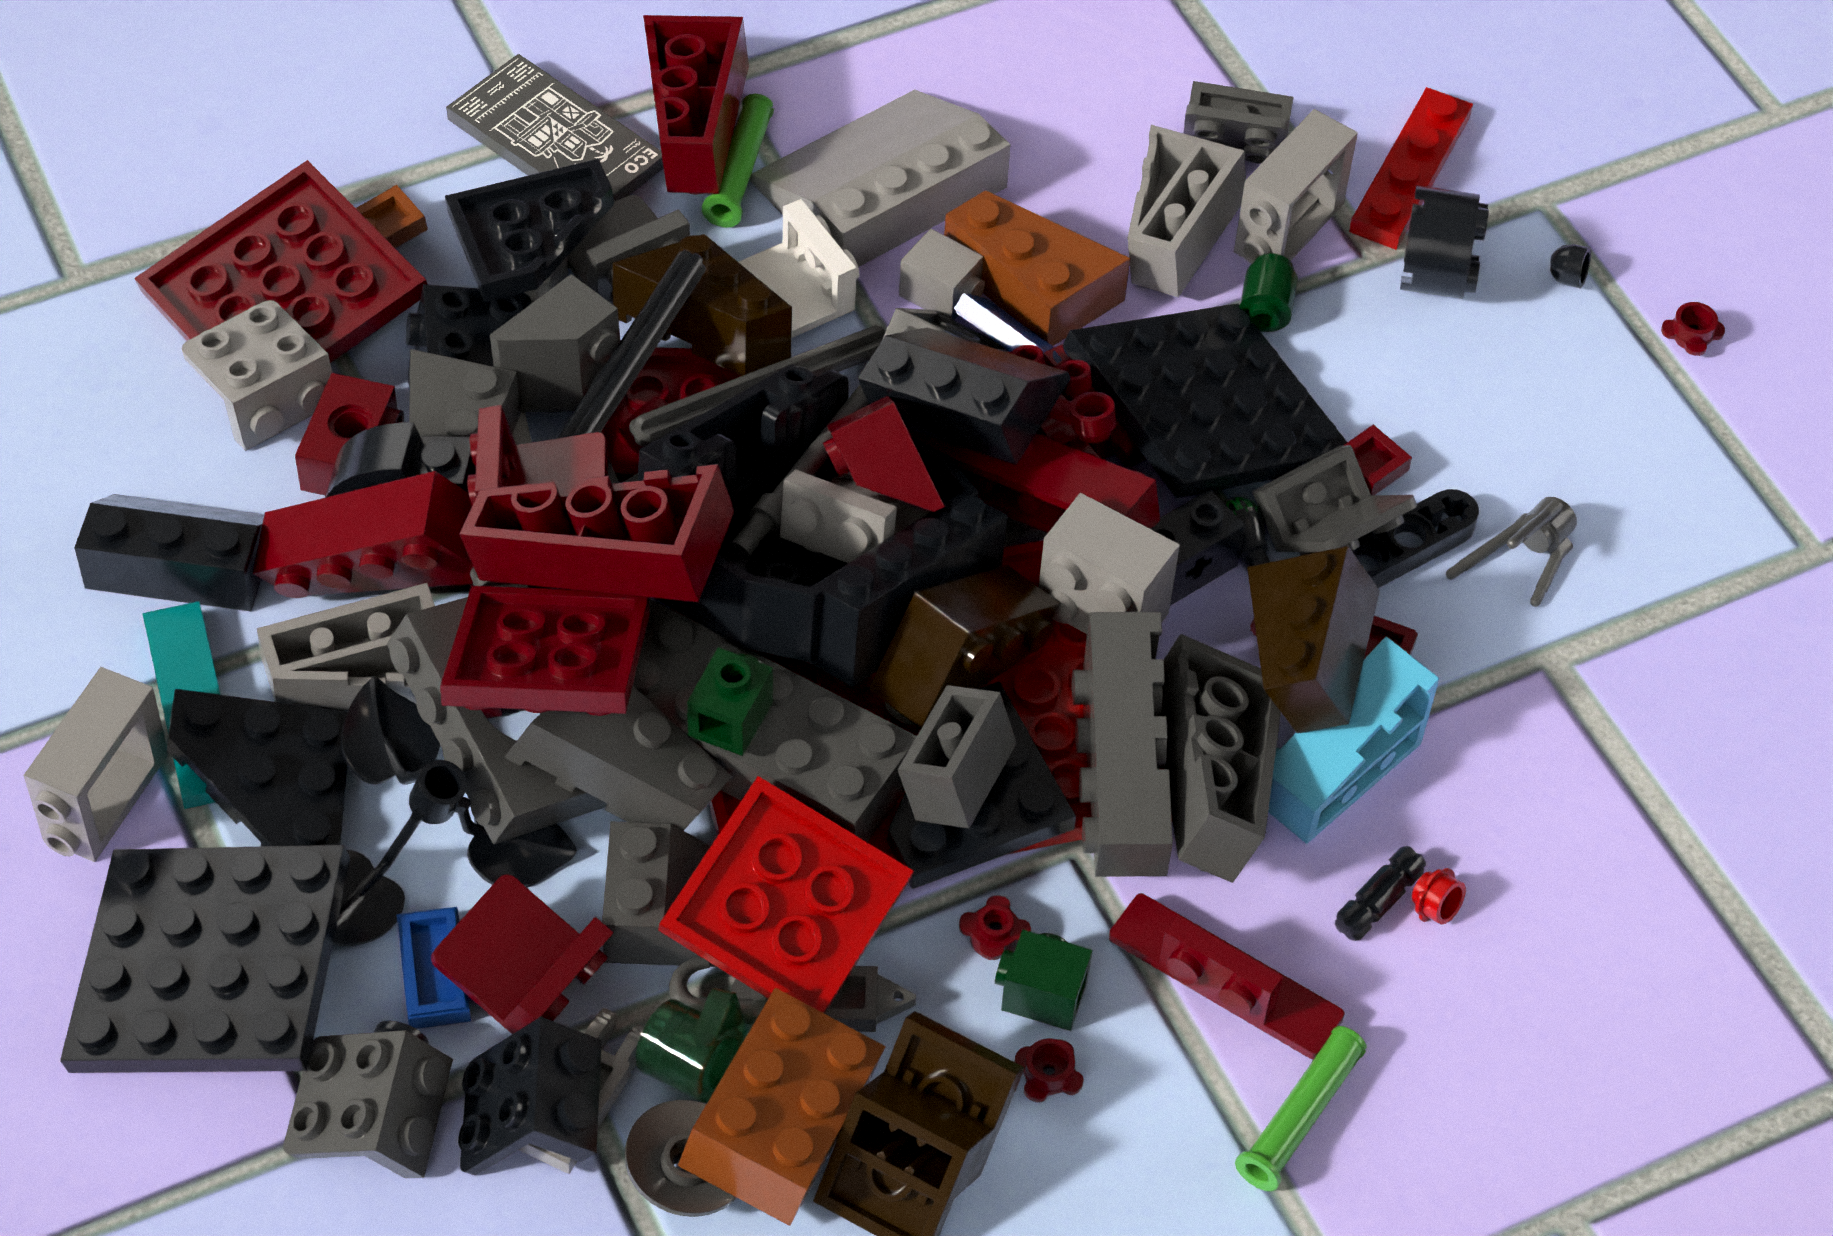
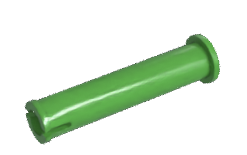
[701,93,774,228]
[1235,1026,1367,1192]

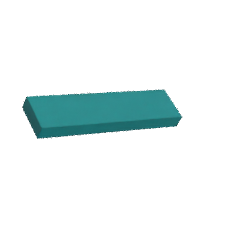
[142,601,221,809]

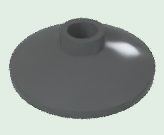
[625,1100,737,1217]

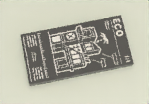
[446,53,664,202]

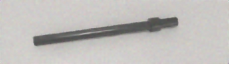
[729,326,917,560]

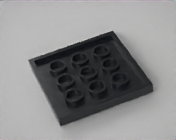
[1062,303,1347,499]
[60,845,350,1073]

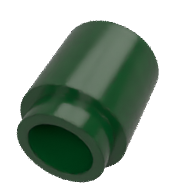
[1239,253,1298,332]

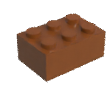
[678,988,886,1226]

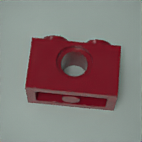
[295,373,404,496]

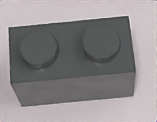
[898,685,1017,829]

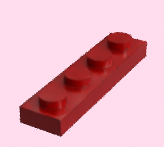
[1349,87,1473,250]

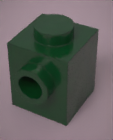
[687,647,773,756]
[995,929,1093,1031]

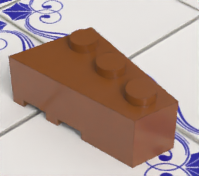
[944,190,1130,346]

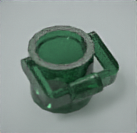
[636,988,748,1103]

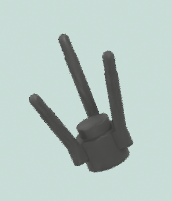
[1446,497,1577,607]

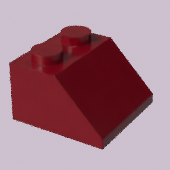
[823,396,945,512]

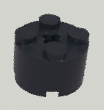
[1400,185,1489,299]

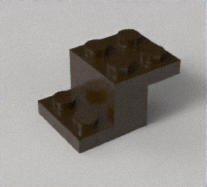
[813,1011,1025,1236]

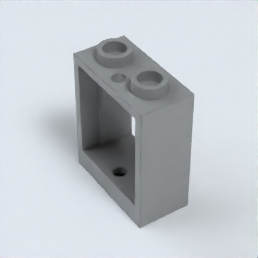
[1233,109,1358,264]
[23,666,169,862]

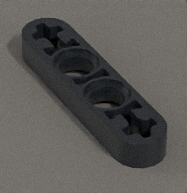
[1352,489,1479,588]

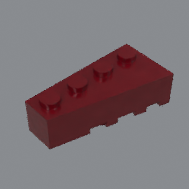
[643,15,749,195]
[460,464,734,602]
[253,471,474,598]

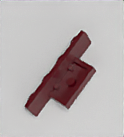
[1109,893,1345,1059]

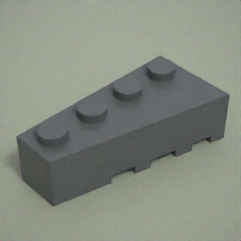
[1072,612,1173,877]
[1161,634,1281,883]

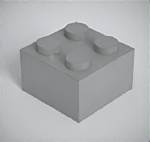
[1039,493,1180,634]

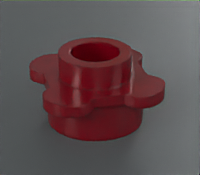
[1661,302,1725,356]
[959,895,1031,960]
[1014,1038,1084,1102]

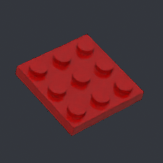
[658,776,914,1014]

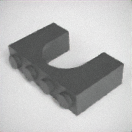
[387,584,607,845]

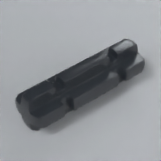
[1334,846,1426,941]

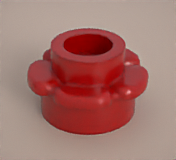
[1412,868,1466,925]

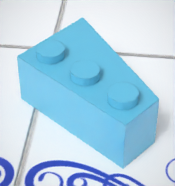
[1268,636,1439,844]

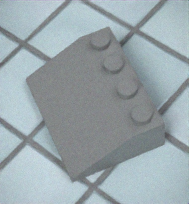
[750,89,1011,267]

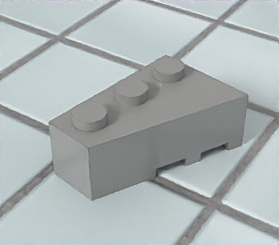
[1127,125,1246,298]

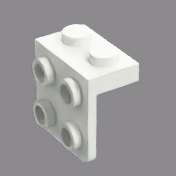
[738,199,859,338]

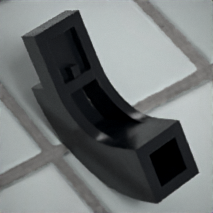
[325,422,476,498]

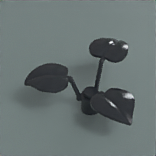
[333,676,577,946]

